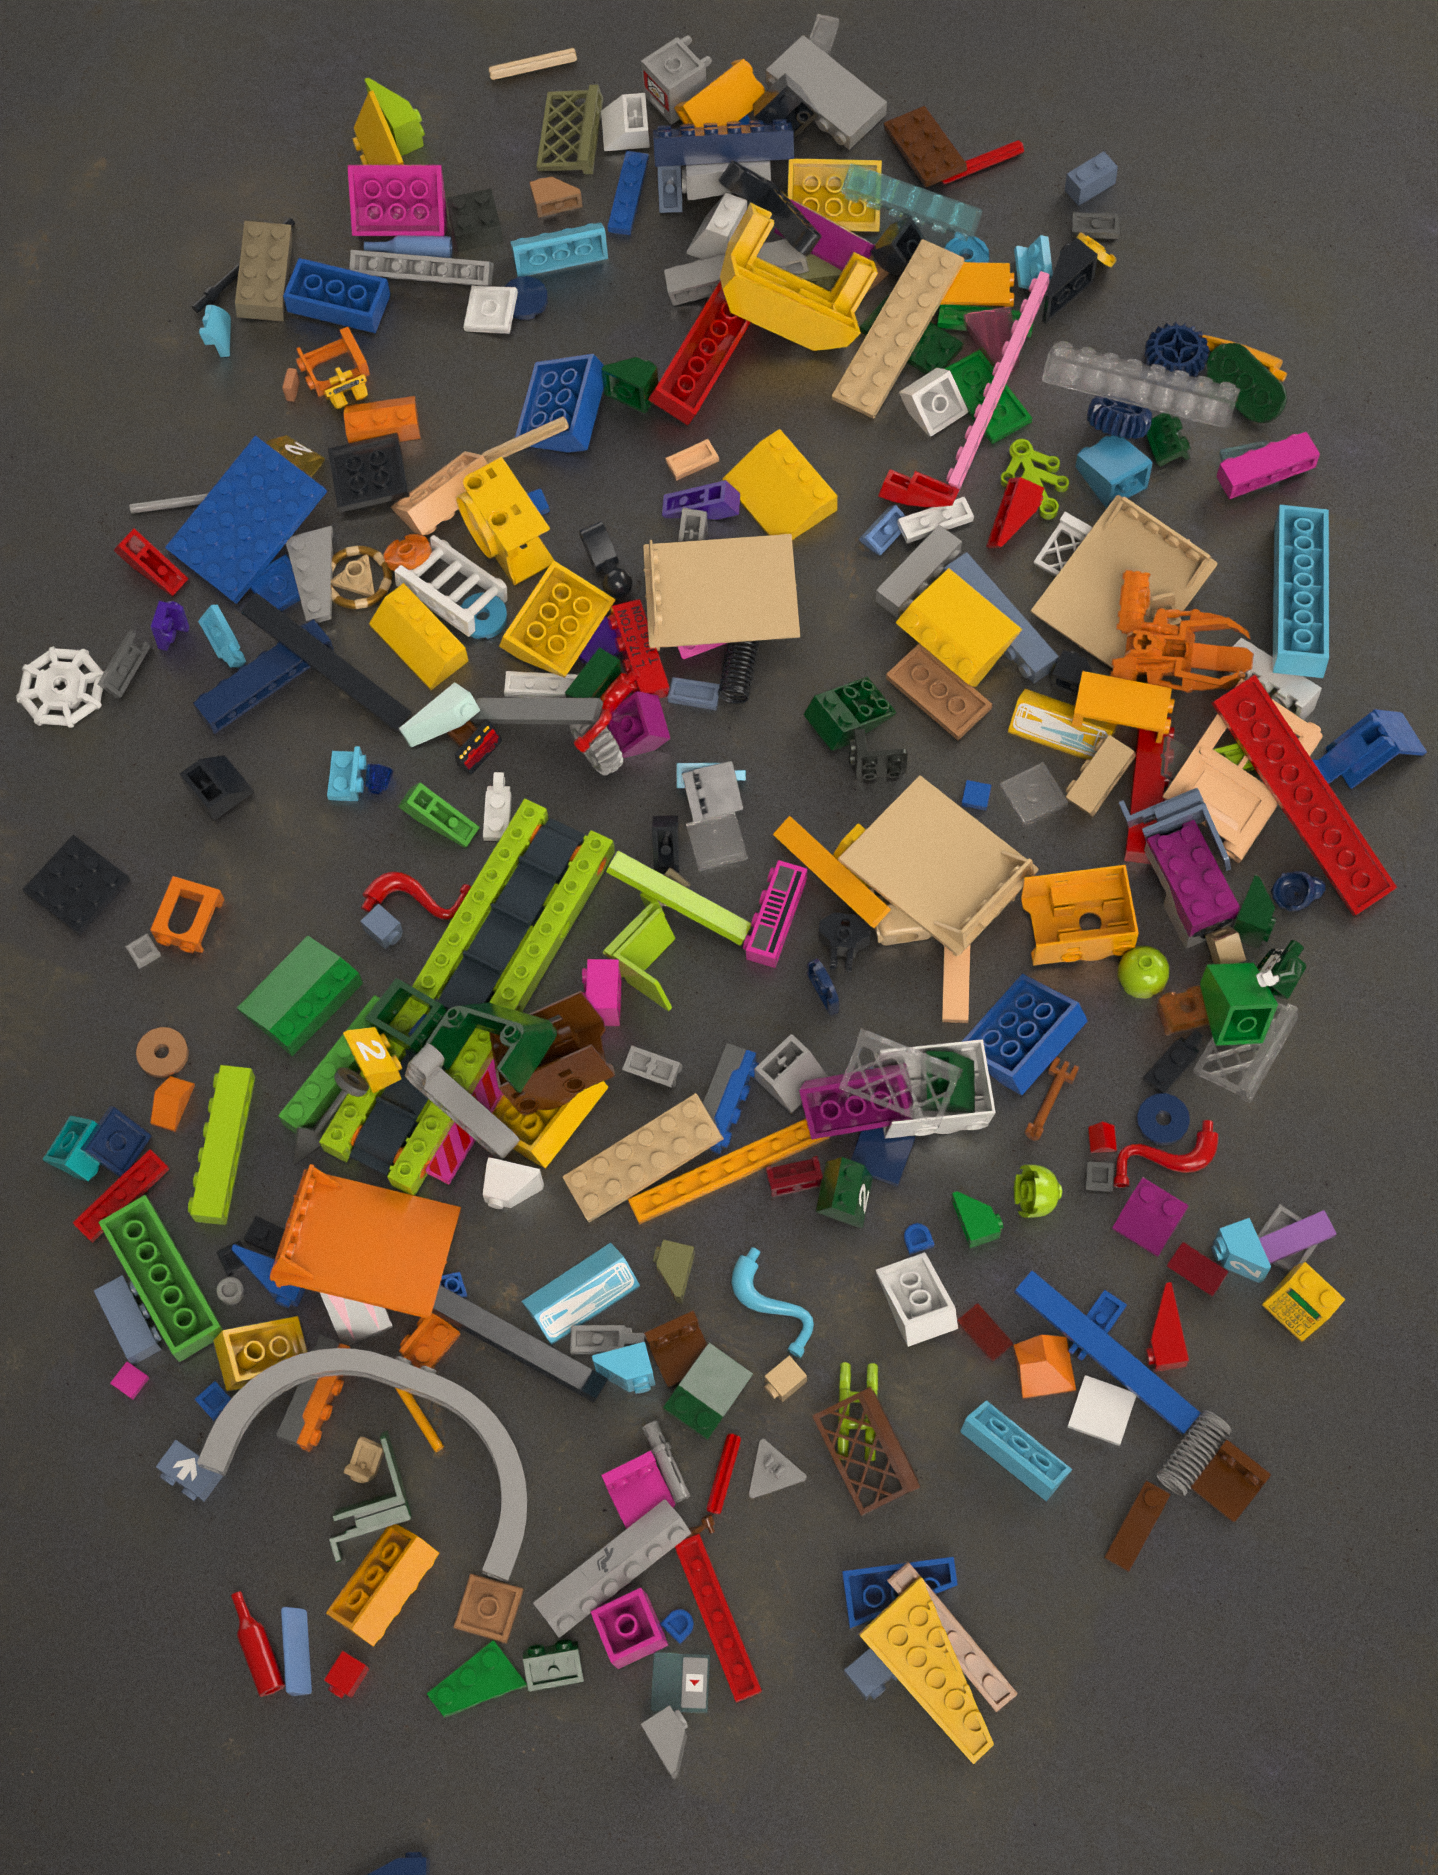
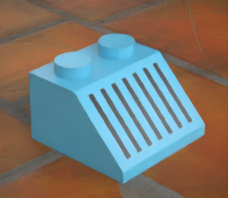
[592,1342,655,1394]

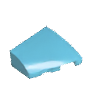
[199,305,231,357]

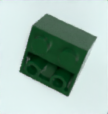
[921,1051,975,1113]

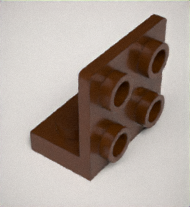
[644,1310,707,1388]
[1191,1440,1271,1522]

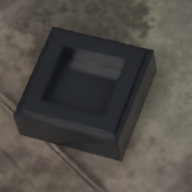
[216,1240,246,1276]

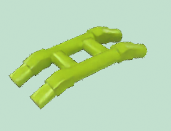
[837,1362,878,1461]

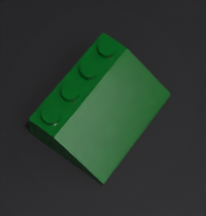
[237,936,363,1056]

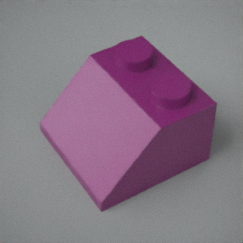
[608,691,671,758]
[1112,1178,1189,1257]

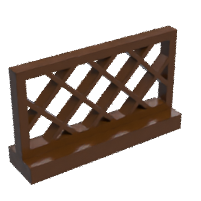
[812,1386,921,1516]

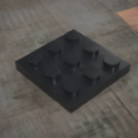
[328,433,410,513]
[22,835,131,936]

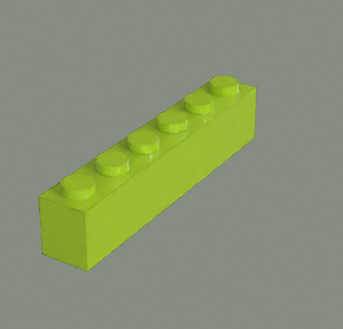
[188,1065,255,1225]

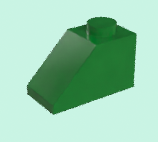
[951,1191,1003,1248]

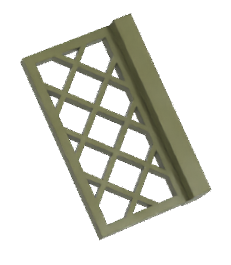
[536,84,603,174]

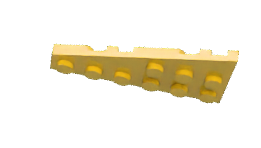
[858,1576,994,1764]

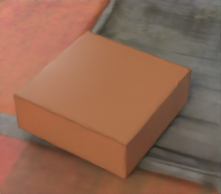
[282,368,300,402]

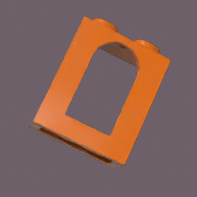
[296,326,370,397]
[150,876,224,953]

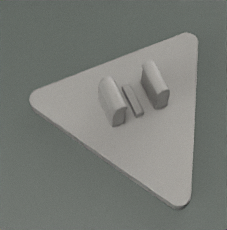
[749,1439,806,1498]

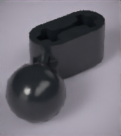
[579,521,633,599]

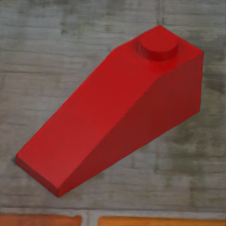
[986,477,1044,548]
[113,528,189,596]
[1145,1282,1189,1372]

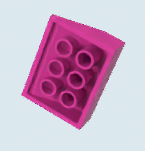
[348,165,448,236]

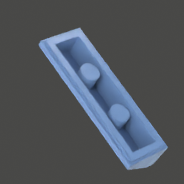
[281,1607,312,1696]

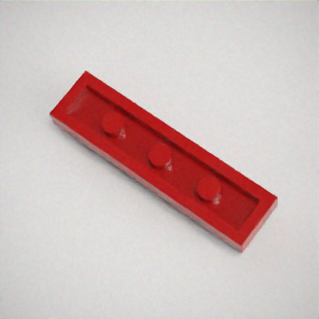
[72,1149,170,1243]

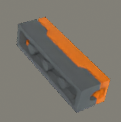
[276,1335,351,1452]

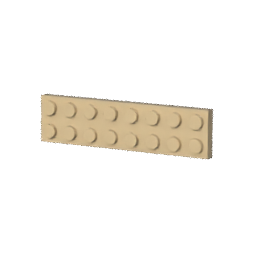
[832,239,964,419]

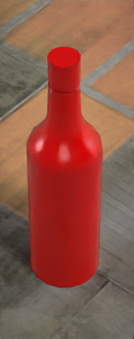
[231,1591,286,1697]

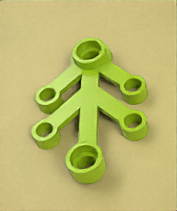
[1000,439,1069,520]

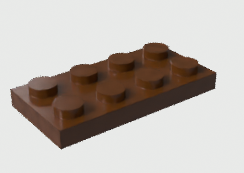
[884,106,967,188]

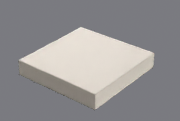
[463,286,518,334]
[1067,1375,1136,1446]

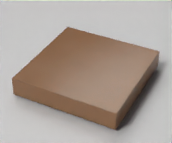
[453,1573,524,1644]

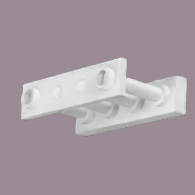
[394,535,508,637]

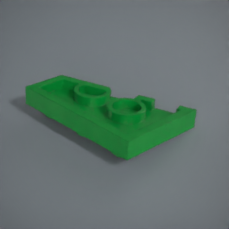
[427,1640,527,1718]

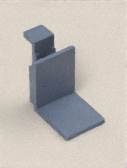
[1119,787,1231,871]

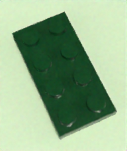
[860,295,963,375]

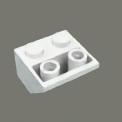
[601,93,650,151]

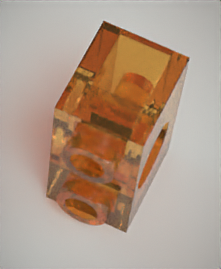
[1157,986,1210,1035]

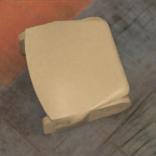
[869,887,932,946]

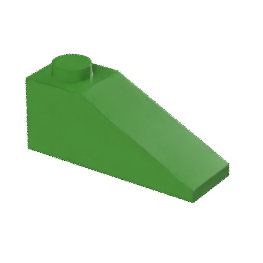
[398,783,480,848]

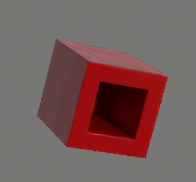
[324,1651,369,1699]

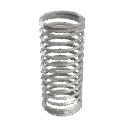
[1156,1410,1232,1496]

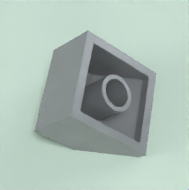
[641,1705,688,1780]

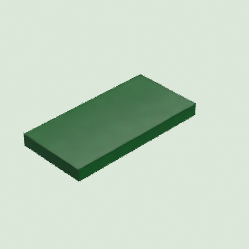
[944,349,1032,444]

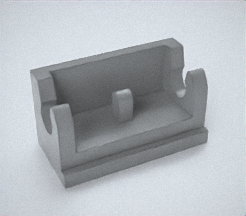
[622,1045,683,1088]

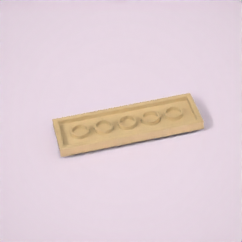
[562,1093,724,1222]

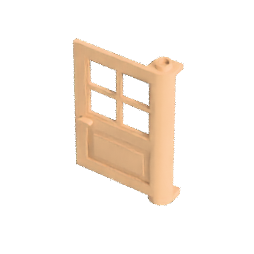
[1162,679,1323,863]

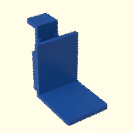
[1313,709,1427,789]

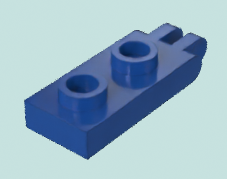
[1068,1290,1127,1361]

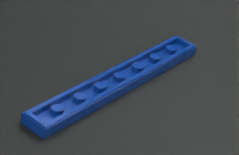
[1014,1271,1201,1435]

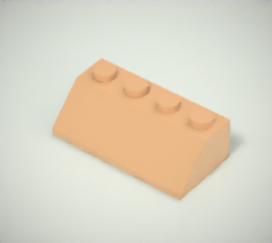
[391,451,488,535]

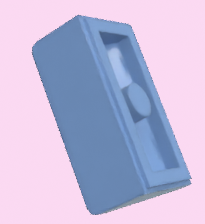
[859,505,905,556]

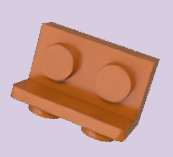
[399,1313,461,1369]

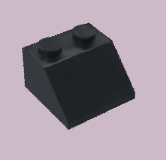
[871,217,927,277]

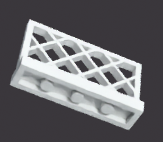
[1034,512,1093,577]

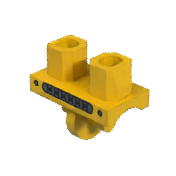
[324,367,368,410]

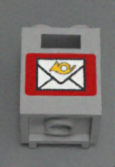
[641,35,712,125]

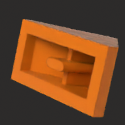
[150,1076,195,1132]

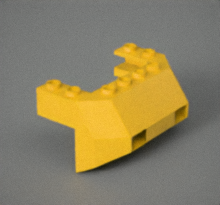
[720,203,878,351]

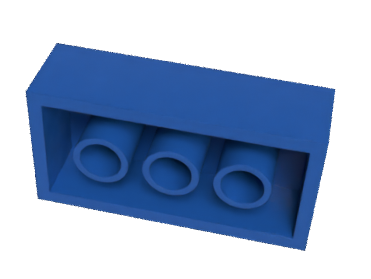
[283,258,390,333]

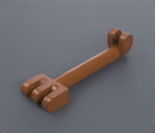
[1025,1057,1080,1141]

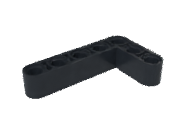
[718,160,822,257]

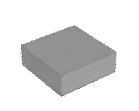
[125,933,161,969]

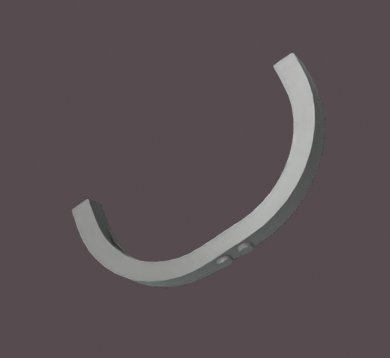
[197,1348,527,1584]

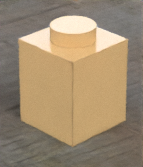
[1205,926,1246,964]
[764,1355,807,1402]

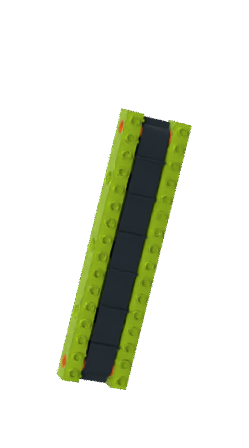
[319,798,615,1196]

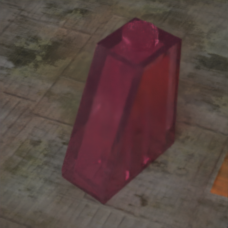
[963,306,1020,373]

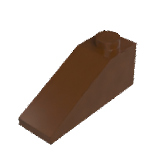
[1104,1480,1171,1572]

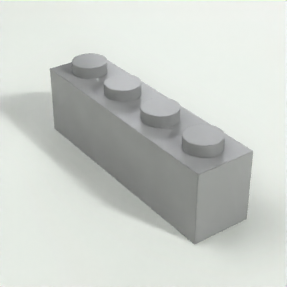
[876,525,962,618]

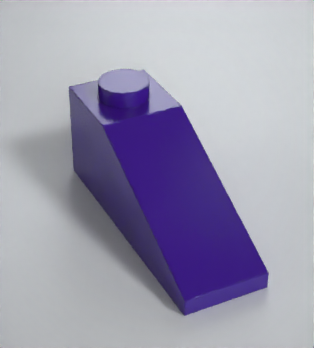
[662,480,740,520]

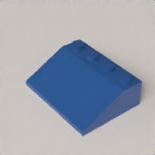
[515,354,604,453]
[961,974,1088,1095]

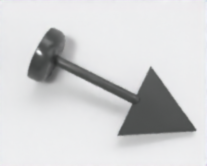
[292,1067,369,1165]

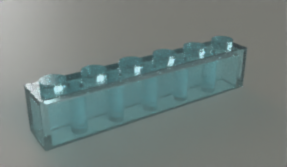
[841,163,983,242]

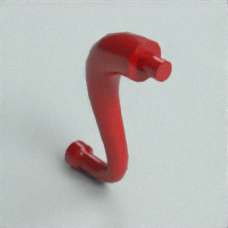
[574,669,640,752]
[361,872,471,920]
[1113,1120,1219,1188]

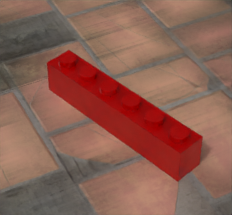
[1124,717,1175,864]

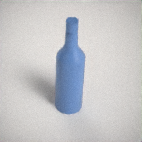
[364,235,453,258]

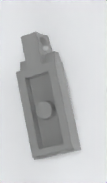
[570,1325,646,1354]

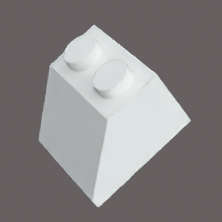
[899,368,969,437]

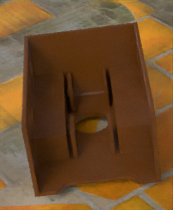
[489,991,615,1115]

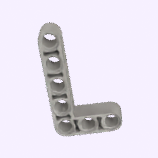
[405,1043,520,1160]

